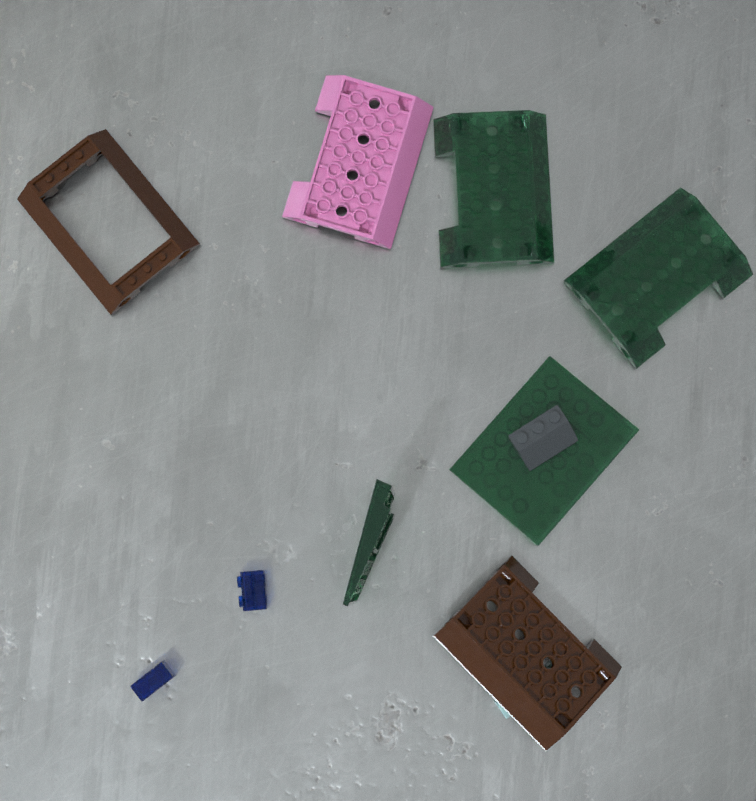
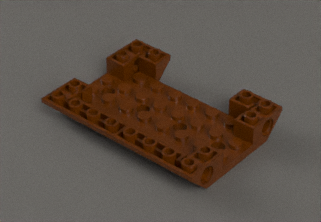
[433,556,622,751]

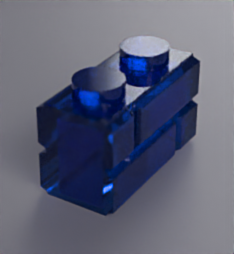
[237,570,268,611]
[130,660,176,701]

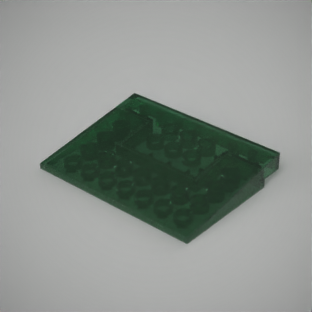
[449,356,639,546]
[343,479,396,607]

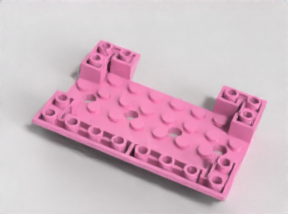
[282,75,434,249]

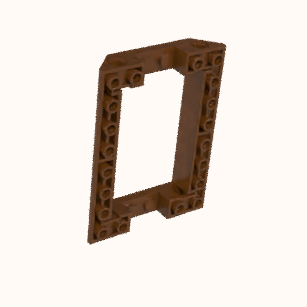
[17,129,200,315]

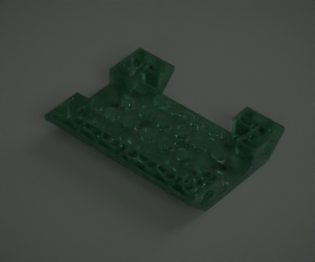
[433,110,554,268]
[564,187,753,369]

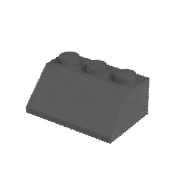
[508,405,579,472]

